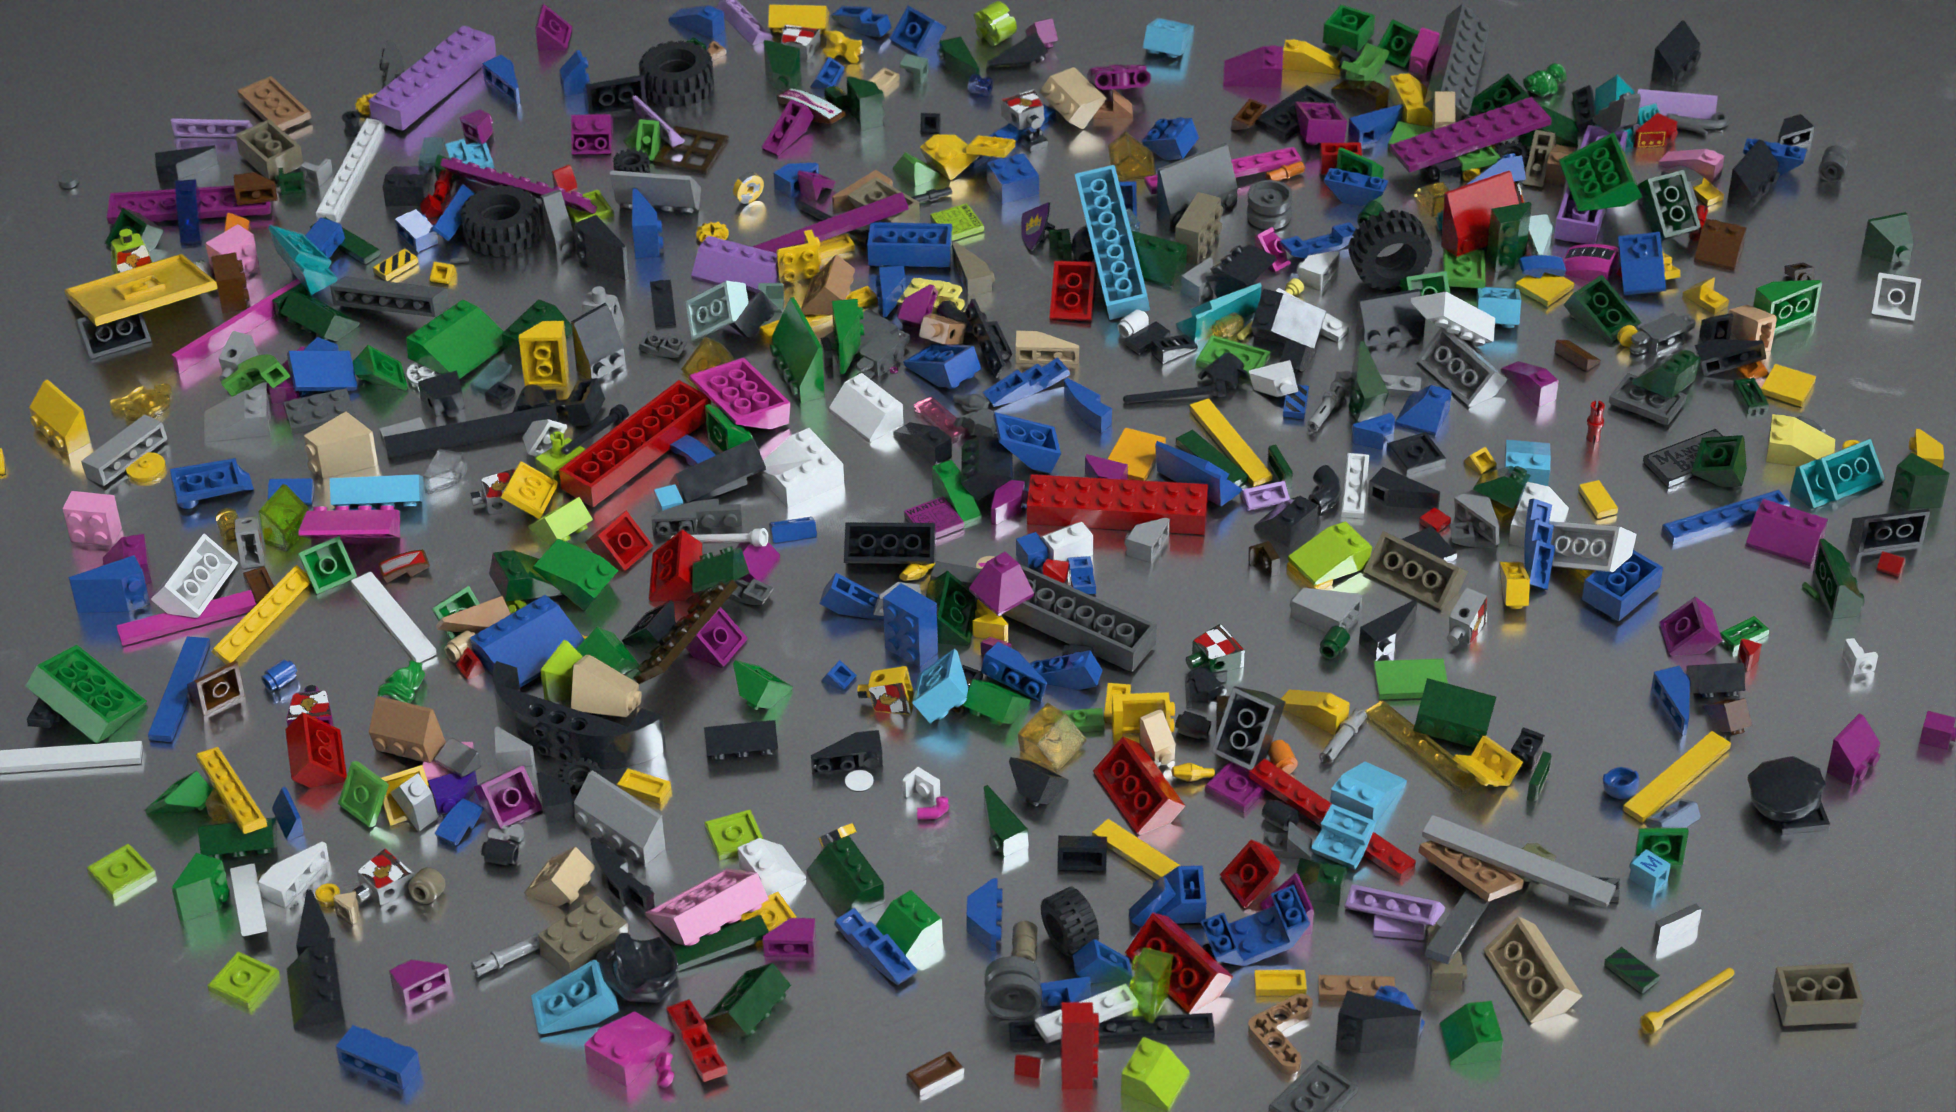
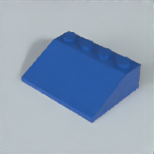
[470,595,585,687]

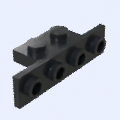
[965,299,1012,378]

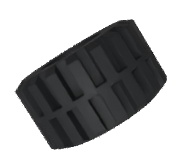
[1040,886,1099,956]

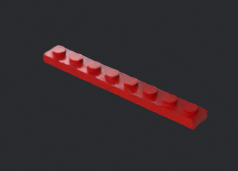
[1249,759,1416,880]

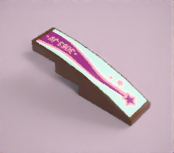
[776,88,846,124]

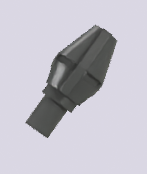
[953,394,989,412]

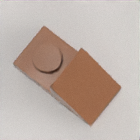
[1093,89,1133,119]

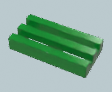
[1720,616,1770,652]

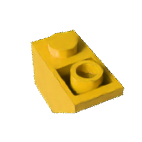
[1909,429,1944,468]

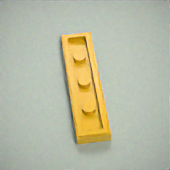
[1092,819,1181,880]

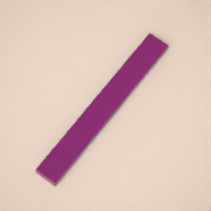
[752,192,909,253]

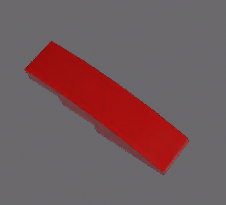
[666,999,728,1082]

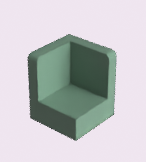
[900,54,928,85]
[758,283,784,312]

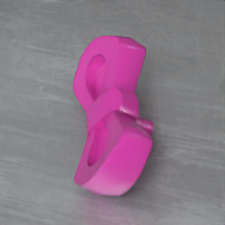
[655,1052,674,1088]

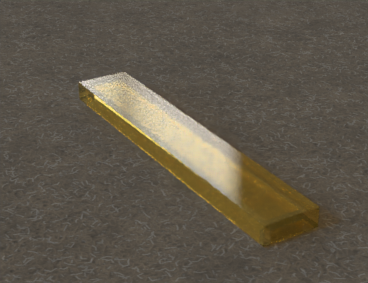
[1365,700,1481,796]

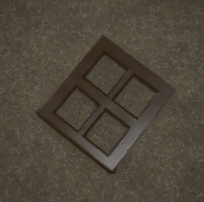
[654,126,729,175]

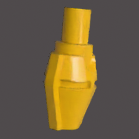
[899,562,935,581]
[1171,763,1215,782]

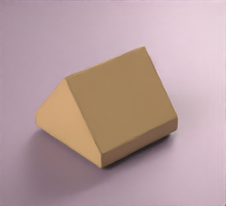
[333,892,359,925]

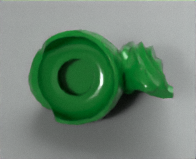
[1523,63,1567,98]
[377,660,425,703]

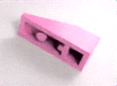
[1658,149,1724,185]

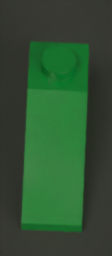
[932,460,982,525]

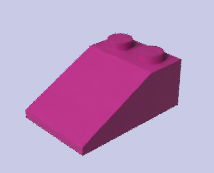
[584,1012,675,1087]

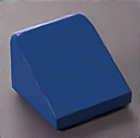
[821,660,857,691]

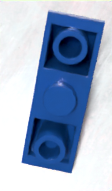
[1743,138,1807,176]
[1324,168,1388,207]
[966,878,1003,951]

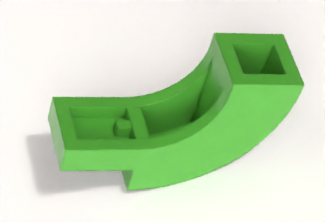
[1341,43,1389,81]
[221,354,290,397]

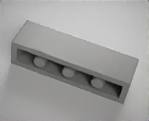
[81,415,167,486]

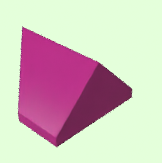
[1255,227,1291,273]

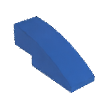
[831,6,892,37]
[1064,378,1112,433]

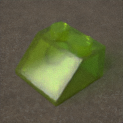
[258,484,309,552]
[1129,947,1173,1023]

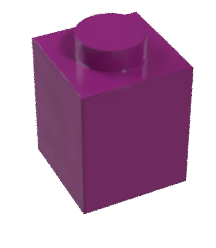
[1919,710,1956,750]

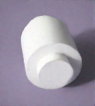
[1117,309,1149,338]

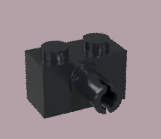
[554,378,605,426]

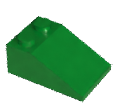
[1753,280,1822,332]
[832,299,864,374]
[532,539,619,611]

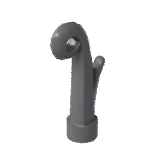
[1666,112,1729,135]

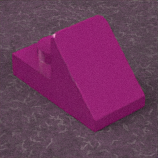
[797,170,836,201]

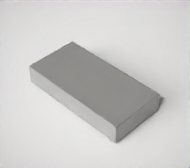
[379,417,426,446]

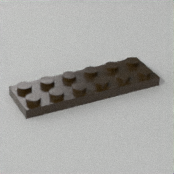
[633,579,738,684]

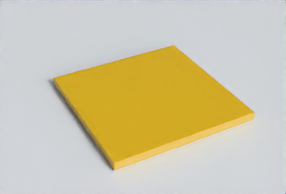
[64,254,218,326]

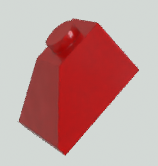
[585,510,653,572]
[1219,839,1280,909]

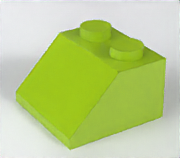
[528,497,593,545]
[1121,1037,1190,1111]

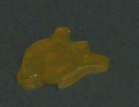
[110,383,172,420]

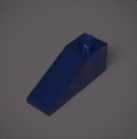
[175,179,201,245]

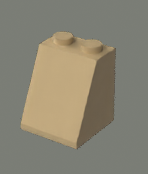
[304,412,378,479]
[571,655,642,717]

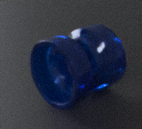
[968,74,994,97]

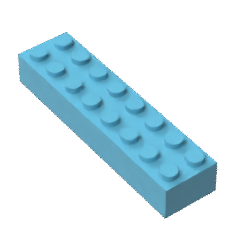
[1075,165,1150,320]

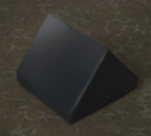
[920,113,941,133]

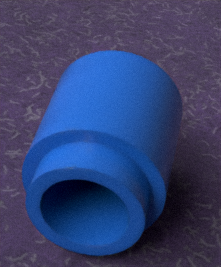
[261,659,297,692]

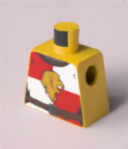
[857,666,914,714]

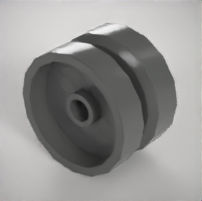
[1247,180,1293,230]
[984,956,1041,1020]

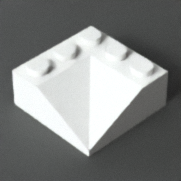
[756,428,844,508]

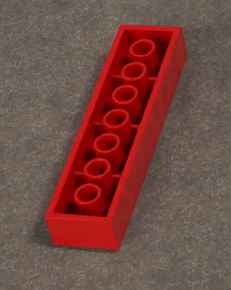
[559,380,711,507]
[1027,474,1208,535]

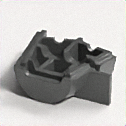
[954,409,997,437]

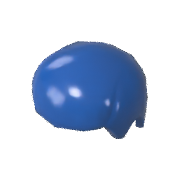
[1603,767,1640,799]

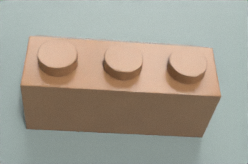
[801,254,855,315]
[369,696,446,763]

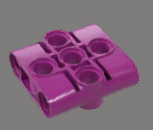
[1087,64,1151,90]

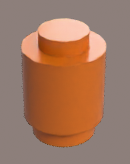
[1268,740,1298,774]

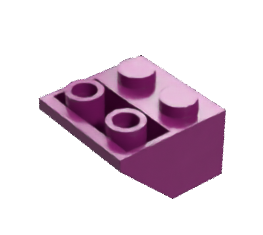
[571,114,613,155]

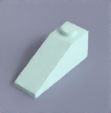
[1527,214,1555,256]

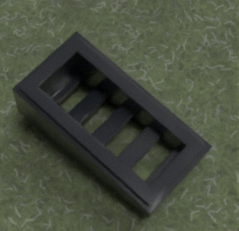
[1151,334,1198,363]

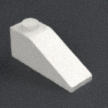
[258,842,329,908]

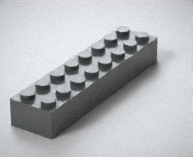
[1424,3,1490,122]
[975,564,1157,672]

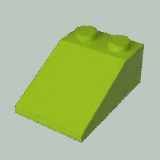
[1287,521,1373,586]

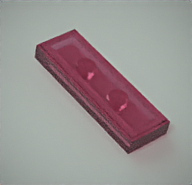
[914,396,970,444]

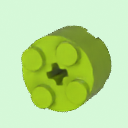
[974,1,1017,47]

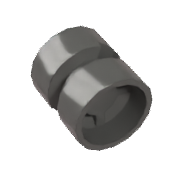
[1818,145,1850,183]

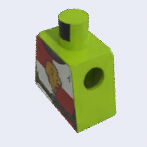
[111,229,152,274]

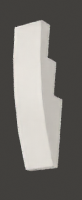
[230,863,267,936]

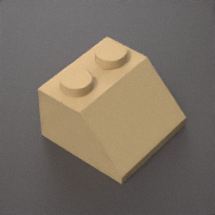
[524,846,595,907]

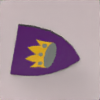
[1021,202,1055,251]

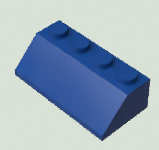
[868,222,952,268]

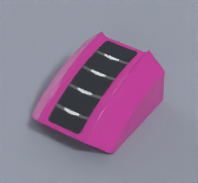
[1563,244,1620,282]

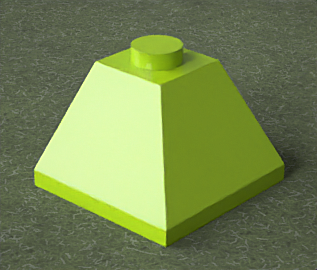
[541,640,583,703]

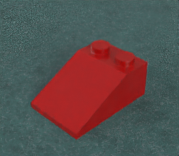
[1049,261,1098,321]

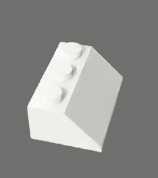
[829,373,903,443]
[1509,482,1569,548]

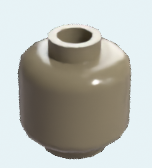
[408,867,445,904]

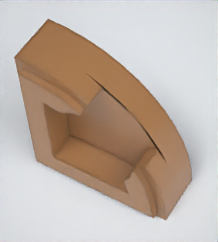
[707,40,726,61]

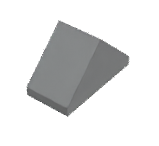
[494,726,535,770]

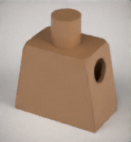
[919,313,967,345]

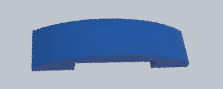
[1280,222,1356,258]

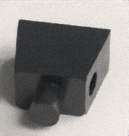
[418,370,464,417]

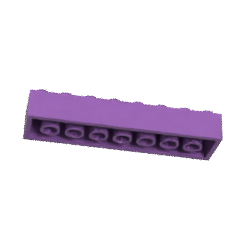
[369,26,496,131]
[1554,125,1627,245]

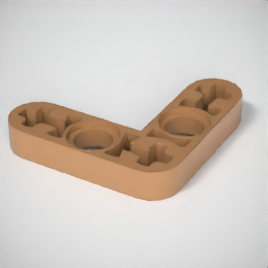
[1248,994,1313,1075]

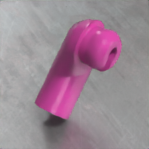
[917,796,950,820]

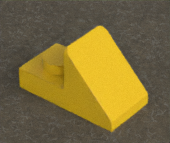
[1683,277,1729,315]
[973,599,1008,642]

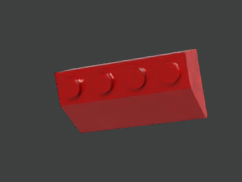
[1093,736,1186,835]
[1124,912,1233,1014]

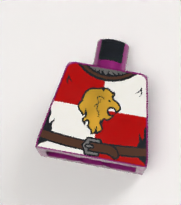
[286,685,334,726]

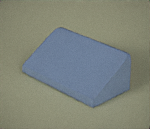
[1645,798,1701,828]

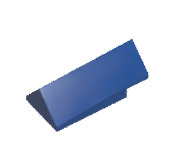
[1155,441,1242,506]

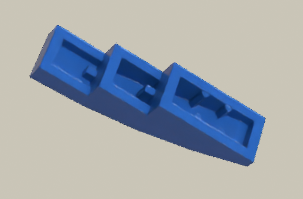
[432,184,475,241]
[983,357,1070,407]
[1524,499,1555,590]
[834,908,918,985]

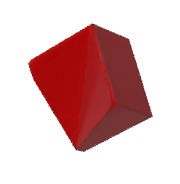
[1043,559,1069,583]

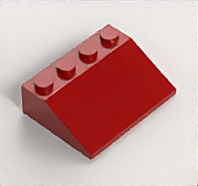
[1441,171,1519,257]

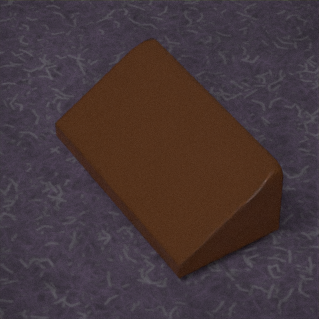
[1231,99,1267,130]
[1554,340,1601,372]

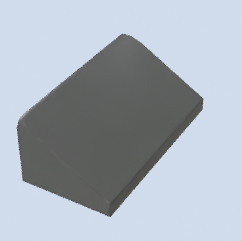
[434,738,481,777]

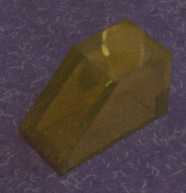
[1414,182,1450,217]

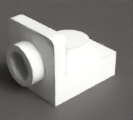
[1842,638,1878,675]
[902,767,940,802]

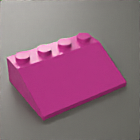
[689,358,791,429]
[299,506,400,539]

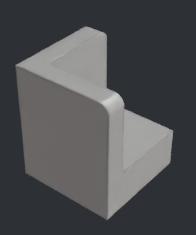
[300,159,333,187]

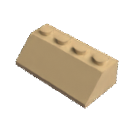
[1483,916,1582,1023]

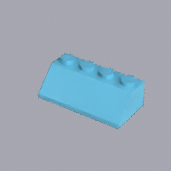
[330,475,424,509]

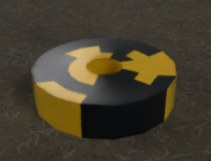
[818,823,857,847]

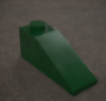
[937,37,980,85]
[984,785,1028,857]

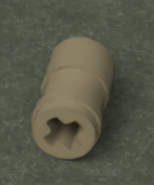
[1011,921,1038,962]

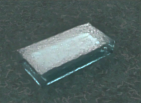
[418,137,445,167]
[471,359,512,393]

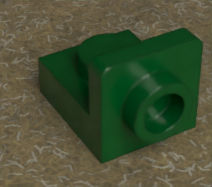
[275,168,306,195]
[1049,228,1072,260]

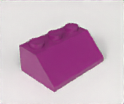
[1745,499,1828,566]

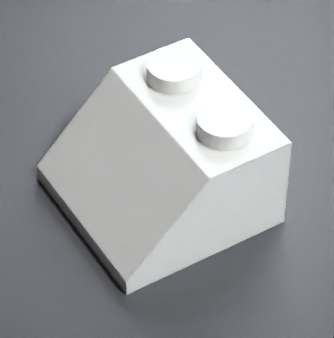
[1872,273,1921,321]
[1040,522,1093,562]
[738,838,806,896]

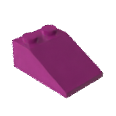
[1223,45,1283,88]
[1295,102,1347,145]

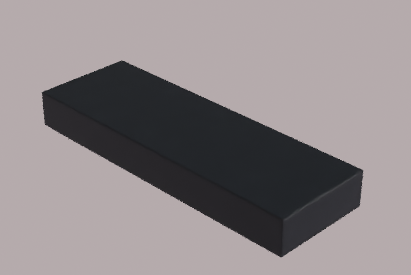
[1572,85,1597,132]

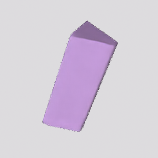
[717,0,772,45]
[1638,89,1718,120]
[633,96,685,147]
[171,119,253,138]
[1344,884,1445,926]

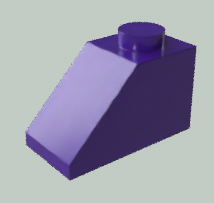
[428,770,478,816]

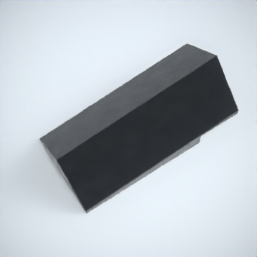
[669,438,766,503]

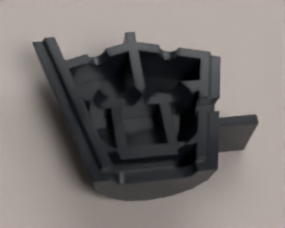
[1198,352,1249,389]
[513,385,557,412]
[1185,667,1227,708]

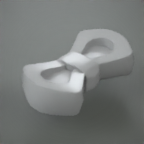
[487,824,524,842]

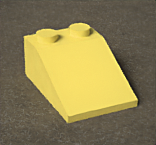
[1766,414,1835,466]

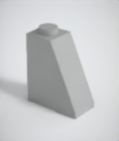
[1289,588,1362,633]

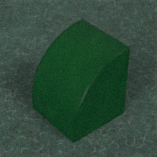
[824,86,848,111]

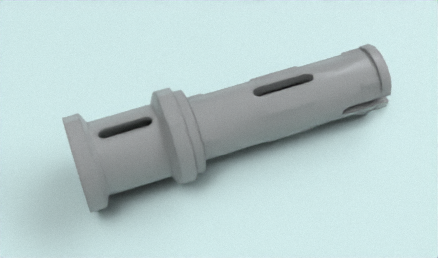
[1307,380,1349,432]

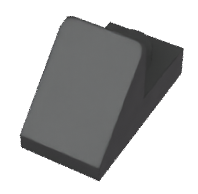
[1263,821,1312,860]

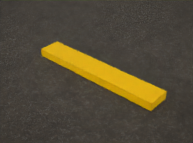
[759,286,878,344]
[1190,398,1273,487]
[211,565,311,664]
[1623,731,1731,823]
[195,747,267,834]

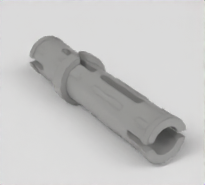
[1319,708,1367,765]
[471,932,540,977]

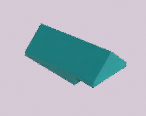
[1595,75,1635,148]
[268,225,338,295]
[1176,283,1262,342]
[1790,439,1885,509]

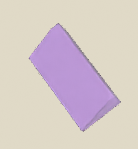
[1240,481,1290,511]

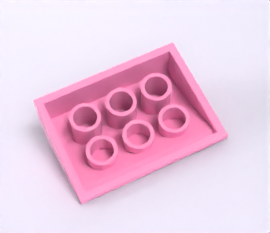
[645,868,769,946]

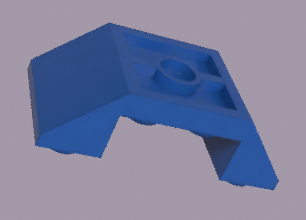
[1618,232,1666,295]
[1201,885,1310,966]

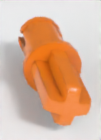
[1266,161,1305,181]

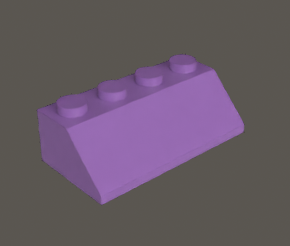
[691,236,779,289]

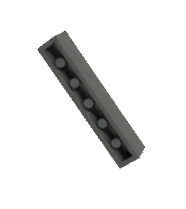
[330,276,450,317]

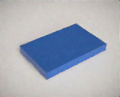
[287,351,358,391]

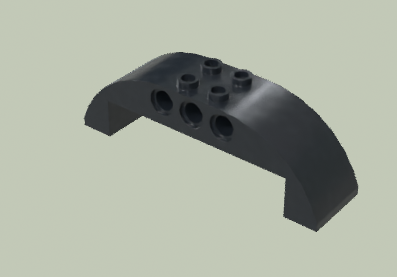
[493,661,666,769]

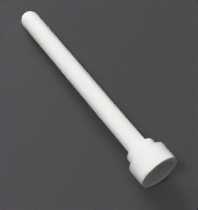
[670,528,768,547]

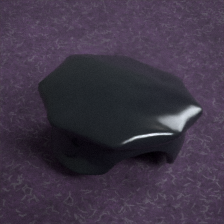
[1747,756,1826,822]
[597,932,679,1003]

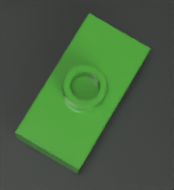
[1055,708,1105,734]

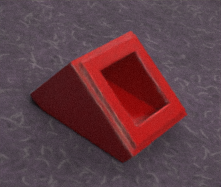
[552,164,578,192]

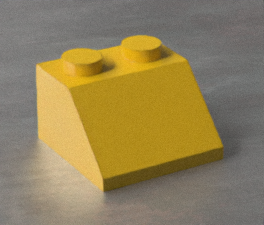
[920,135,980,181]

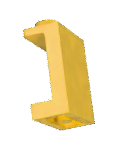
[1111,692,1175,744]

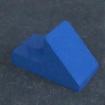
[1351,413,1395,450]
[1040,976,1091,1007]

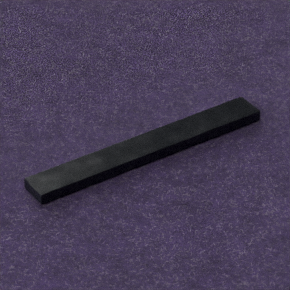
[384,405,559,459]
[1009,1013,1215,1048]

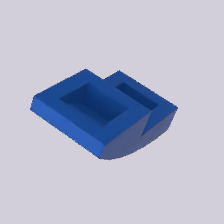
[1518,255,1567,278]
[670,435,716,466]
[1068,556,1096,594]
[434,799,484,846]

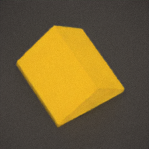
[381,765,437,826]

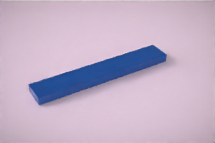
[1662,490,1790,544]
[148,636,210,742]

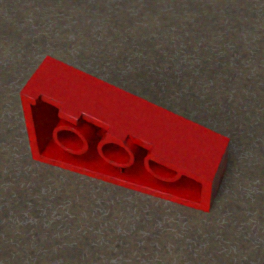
[1061,1002,1099,1090]

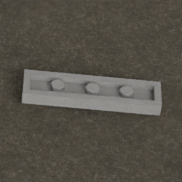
[1335,370,1421,397]

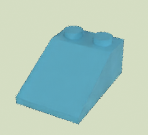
[1143,18,1194,58]
[1477,287,1521,328]
[1504,440,1551,487]
[912,648,968,723]
[1330,761,1407,822]
[531,959,619,1034]

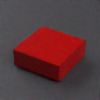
[1419,507,1451,532]

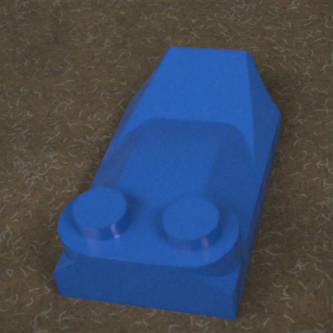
[170,458,254,509]

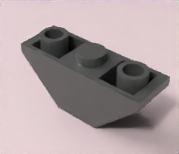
[1592,92,1641,133]

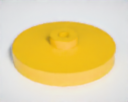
[126,452,166,482]

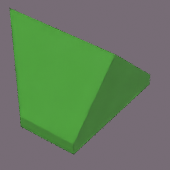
[623,119,661,161]
[893,152,940,187]

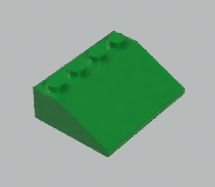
[1559,132,1642,211]
[770,297,825,403]
[406,299,504,379]
[26,645,147,744]

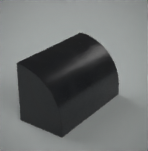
[1057,835,1107,871]

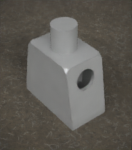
[581,286,624,333]
[219,331,258,381]

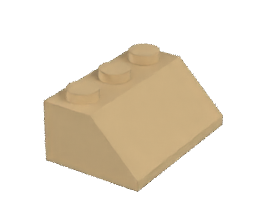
[1039,67,1107,129]

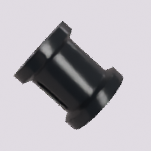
[342,111,361,137]

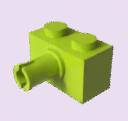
[535,431,586,484]

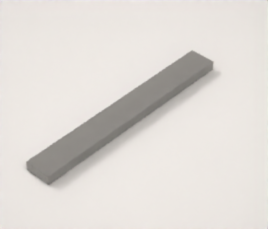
[1422,815,1616,909]

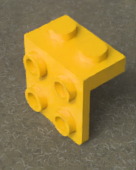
[776,230,821,283]
[1453,736,1523,787]

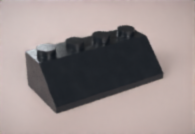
[844,522,936,564]

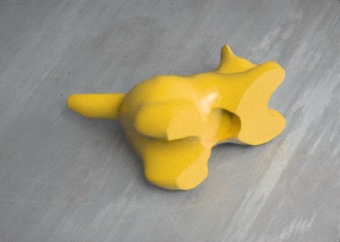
[823,30,864,63]

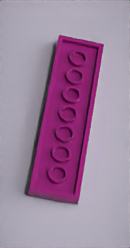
[1390,97,1551,173]
[440,157,597,214]
[107,185,272,224]

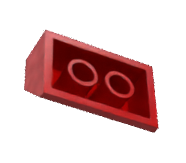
[649,529,702,602]
[285,712,347,788]

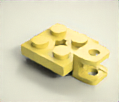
[897,278,965,314]

